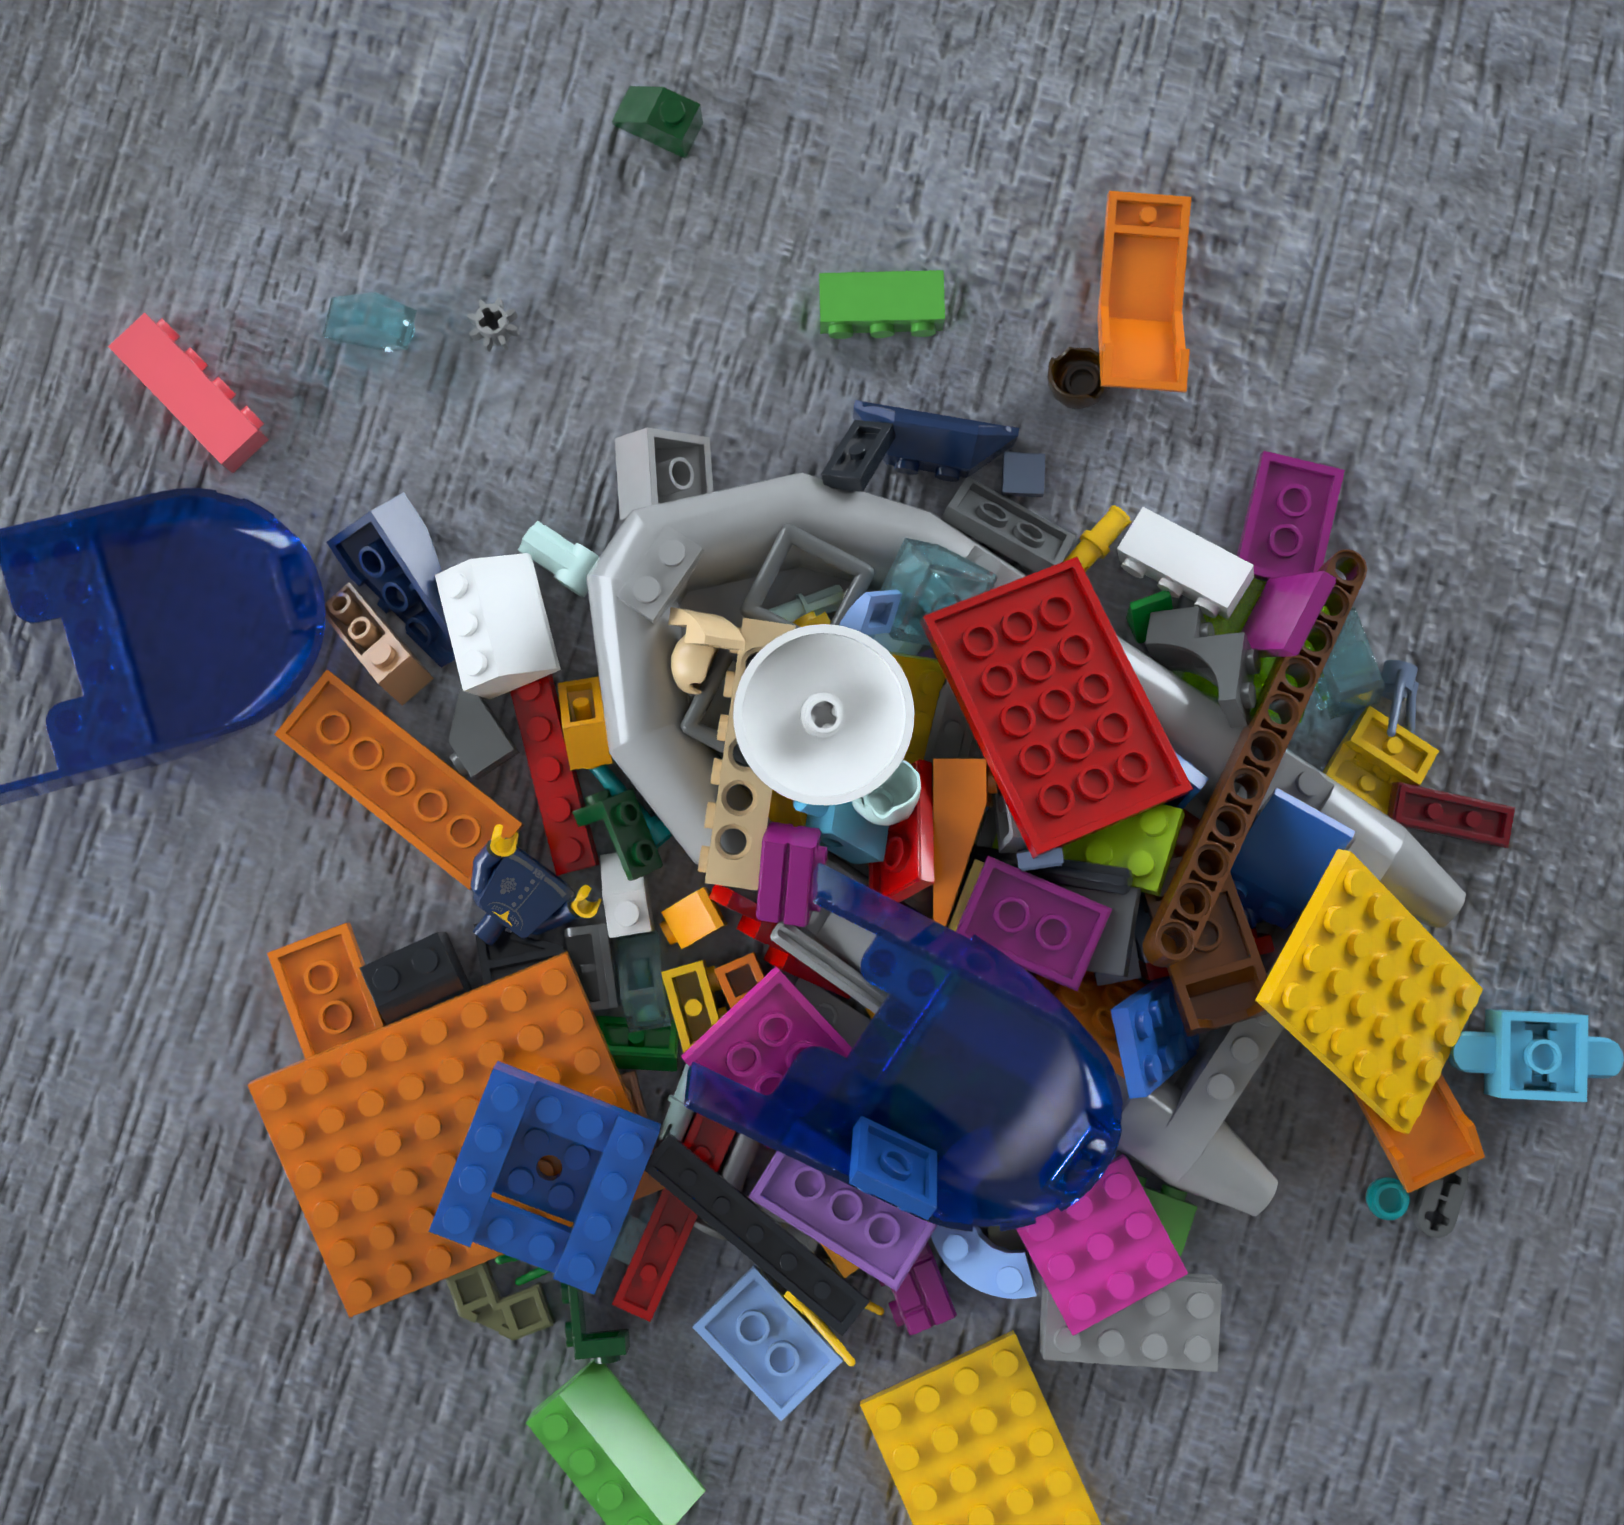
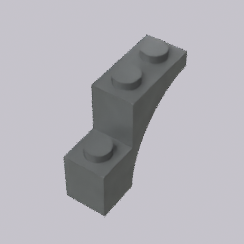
[1145,606,1261,728]

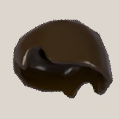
[1047,347,1110,409]

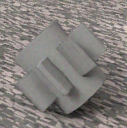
[467,298,520,352]

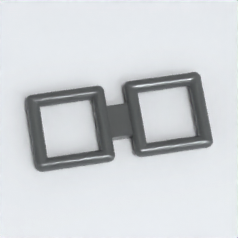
[680,524,875,766]

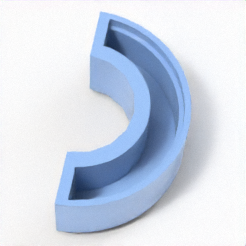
[931,1124,1039,1299]

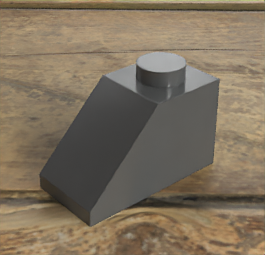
[448,684,520,780]

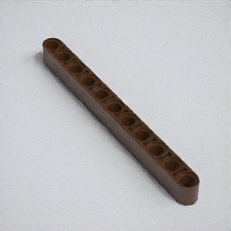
[1142,549,1368,968]

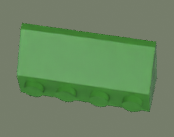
[526,1359,706,1525]

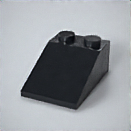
[359,932,472,1025]

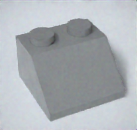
[615,427,713,521]

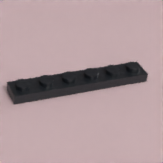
[645,1133,870,1336]

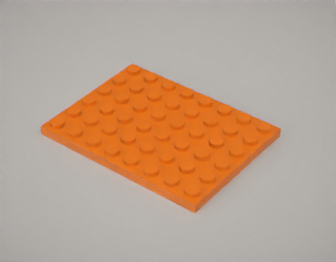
[247,951,665,1318]

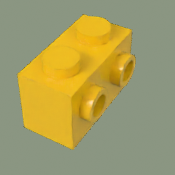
[661,959,728,1053]

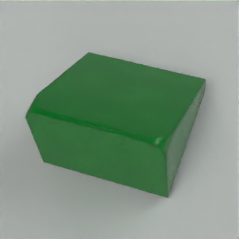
[1126,590,1173,643]

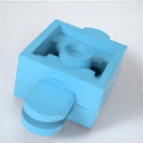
[1447,1009,1624,1102]

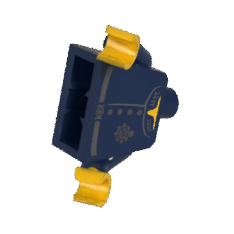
[471,824,602,946]

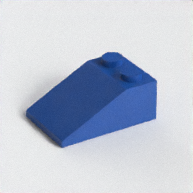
[1230,787,1355,930]

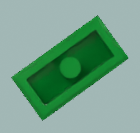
[596,1016,679,1072]

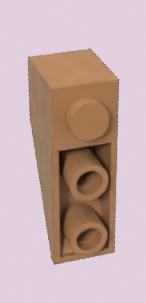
[319,582,434,706]

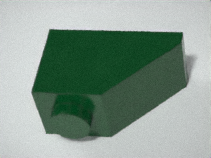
[612,86,703,159]

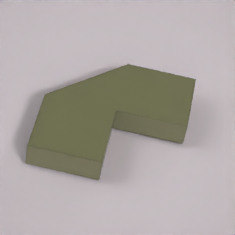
[445,1261,555,1341]

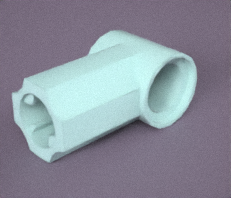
[518,521,599,598]

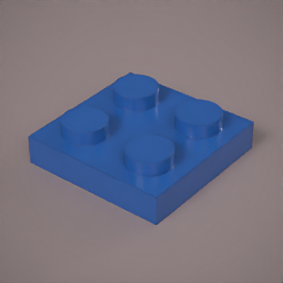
[849,1116,937,1220]

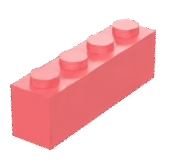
[108,312,269,473]

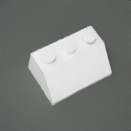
[435,553,561,699]

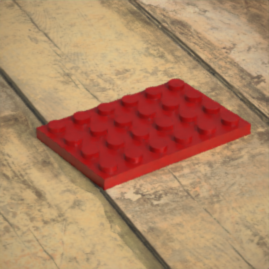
[920,557,1193,859]

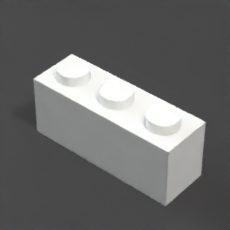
[1117,507,1254,619]

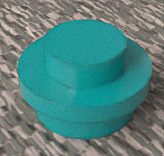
[1366,1177,1410,1220]

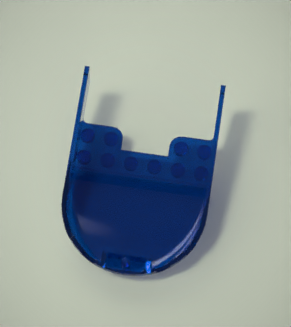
[0,488,326,806]
[684,863,1123,1232]

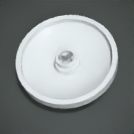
[733,624,914,806]

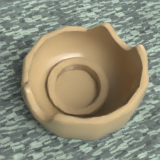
[671,634,719,695]

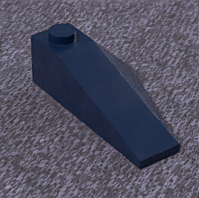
[326,492,456,668]

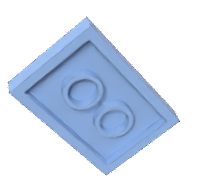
[692,1264,843,1421]

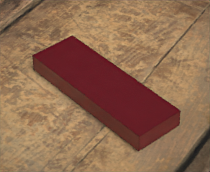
[1387,782,1515,848]

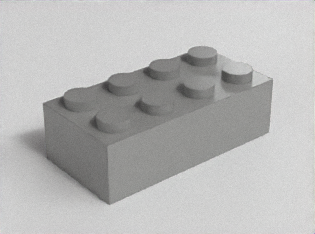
[1038,1273,1222,1372]

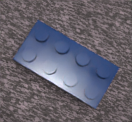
[1111,976,1199,1099]

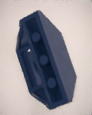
[853,400,1020,482]

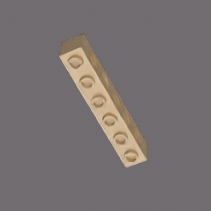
[698,618,796,891]

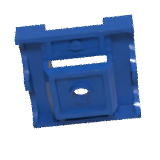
[428,1061,661,1295]

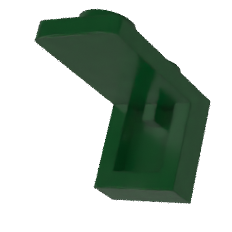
[572,788,663,881]
[561,1282,630,1364]

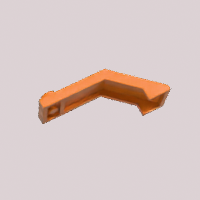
[1097,191,1192,393]
[1351,1073,1485,1193]

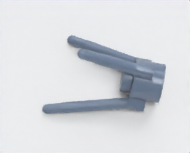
[1339,660,1419,744]

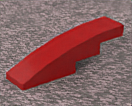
[709,885,851,999]

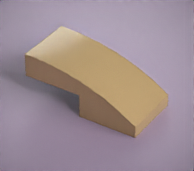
[668,607,745,650]

